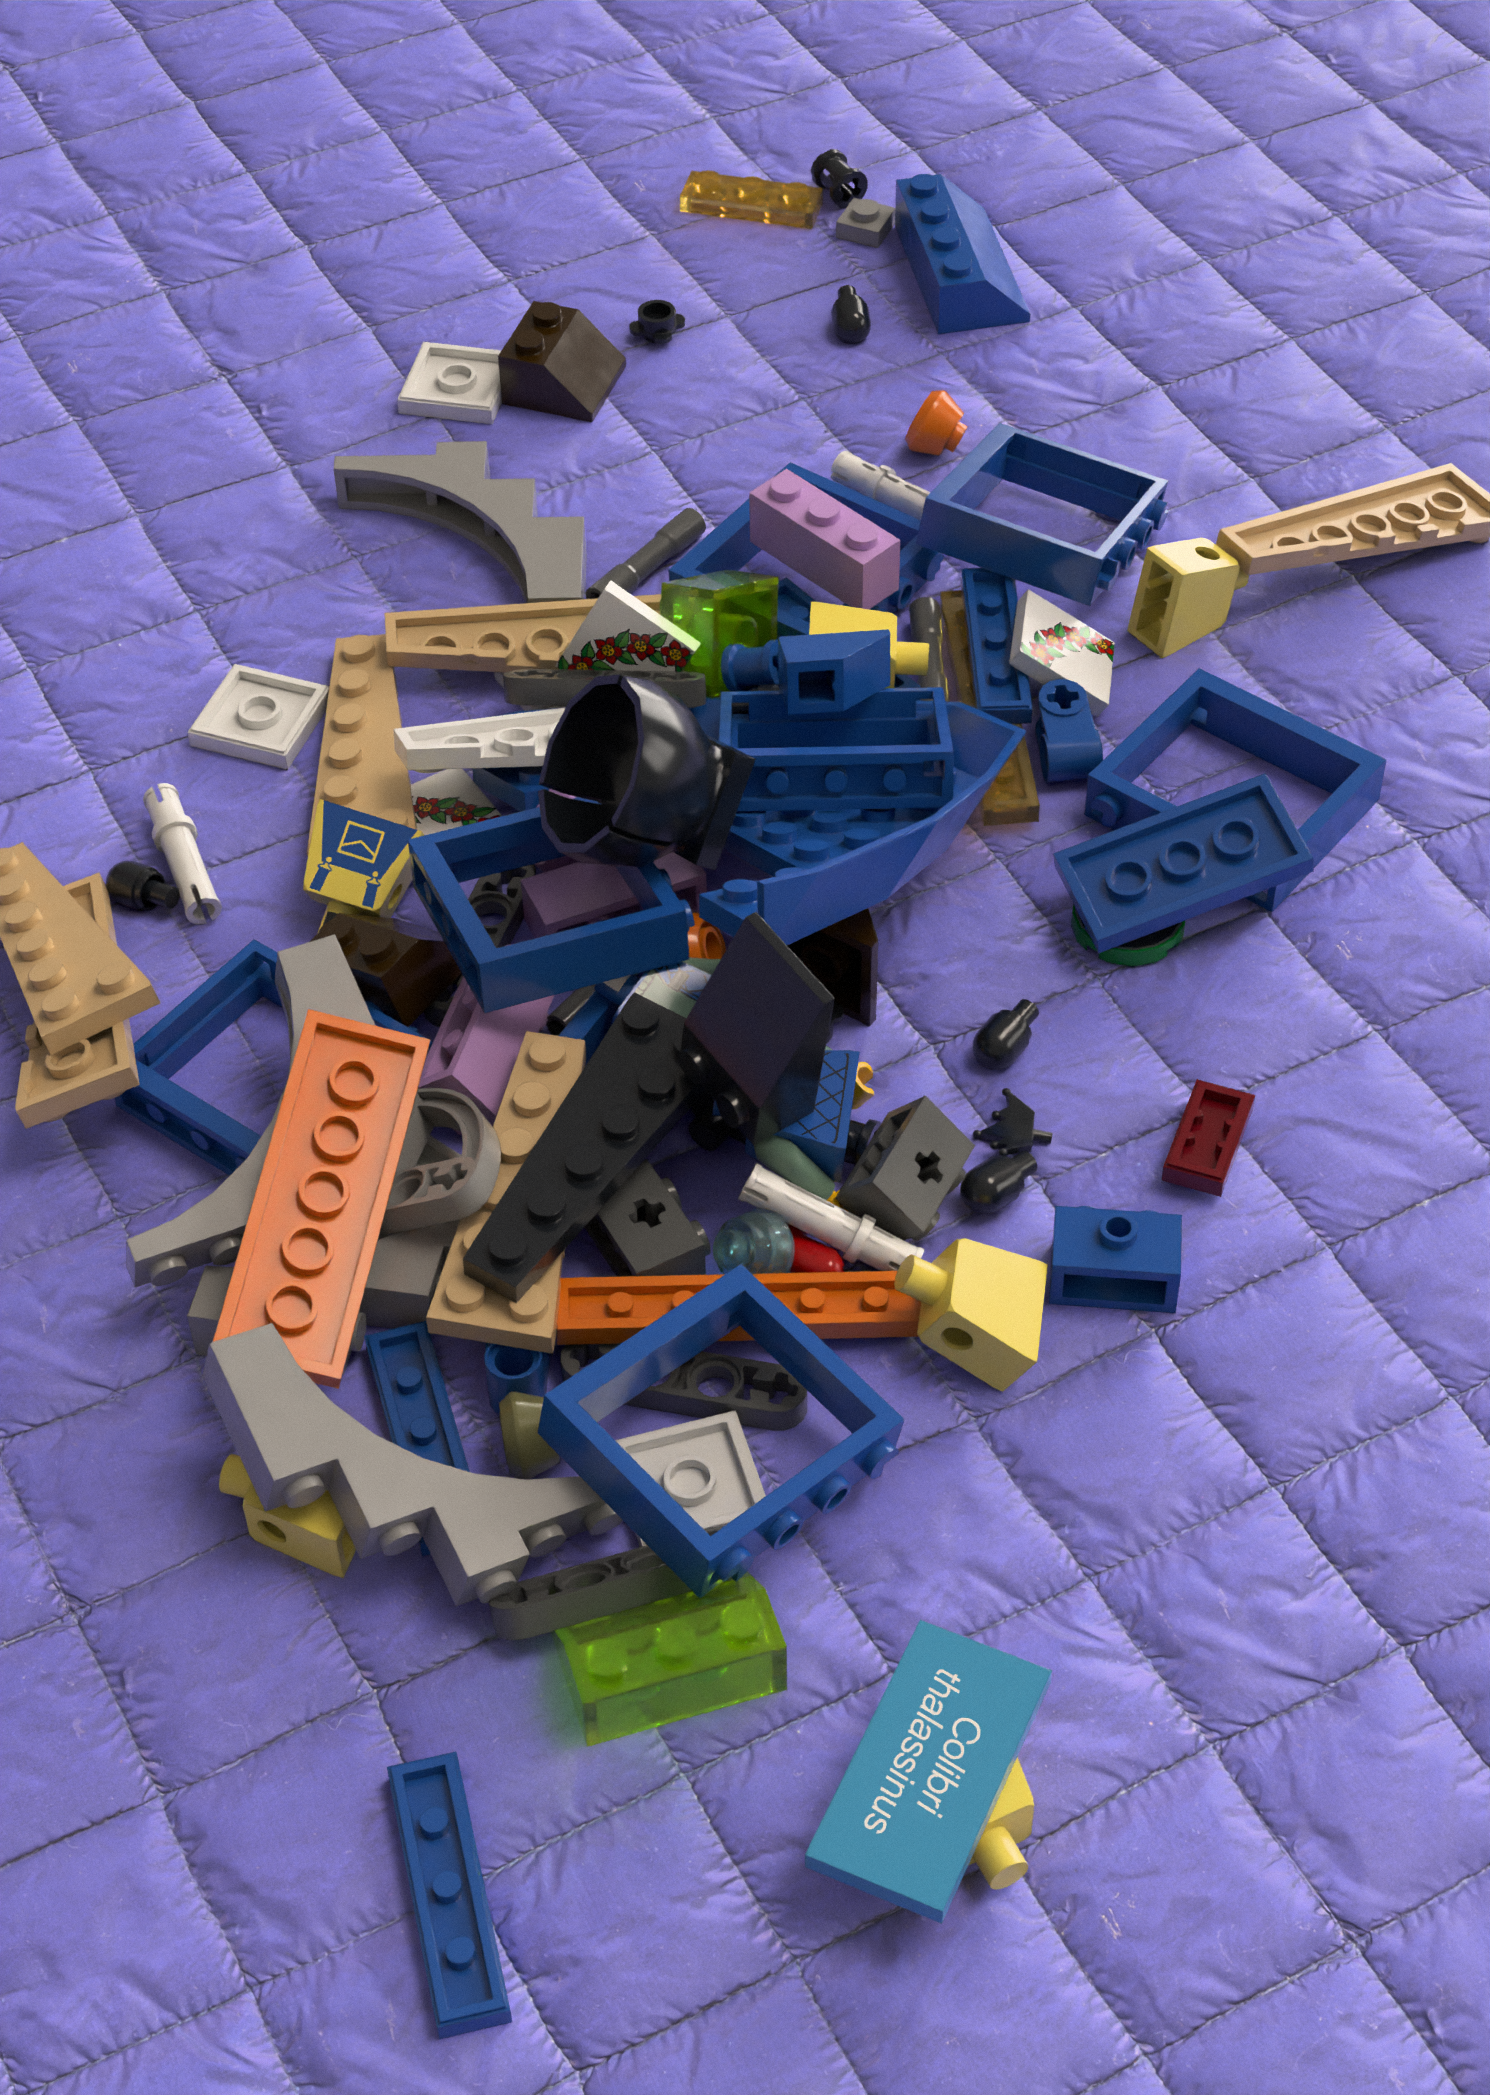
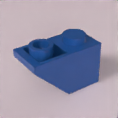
[778,629,890,715]

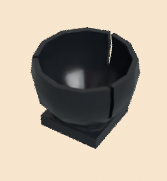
[538,674,756,870]

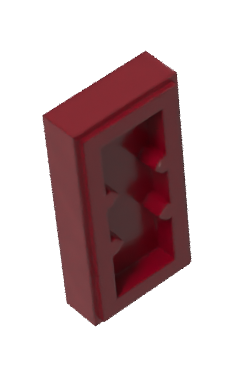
[1161,1079,1255,1197]

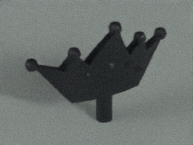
[973,1088,1053,1156]

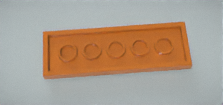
[213,1009,430,1389]

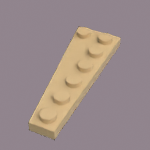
[1216,463,1490,575]
[384,591,711,683]
[307,634,417,856]
[0,842,160,1055]
[15,872,140,1129]
[426,1031,586,1354]

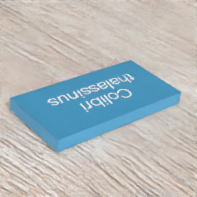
[805,1620,1052,1924]

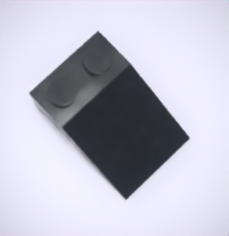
[679,912,835,1145]

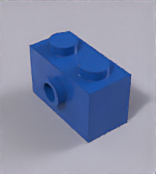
[1049,1206,1182,1313]

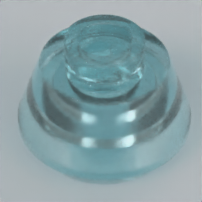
[713,1207,795,1274]

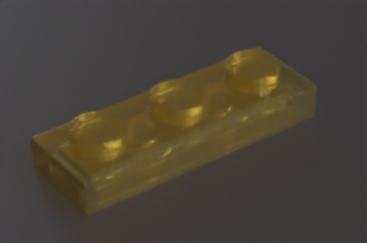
[680,170,823,229]

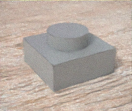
[836,198,895,248]

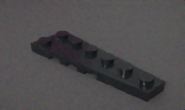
[463,992,706,1303]

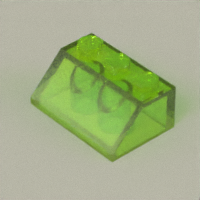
[551,1572,787,1747]

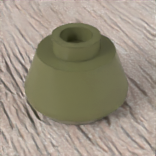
[499,1391,560,1480]

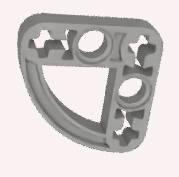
[379,1088,501,1236]

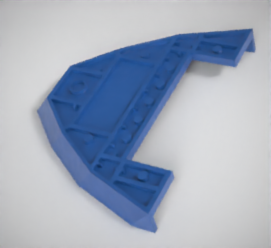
[473,697,1026,945]

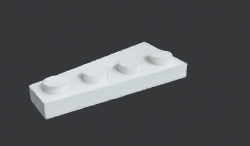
[393,708,565,773]

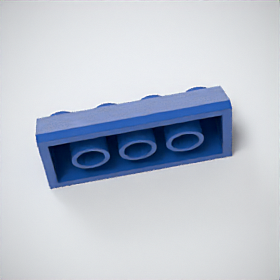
[895,174,1030,334]

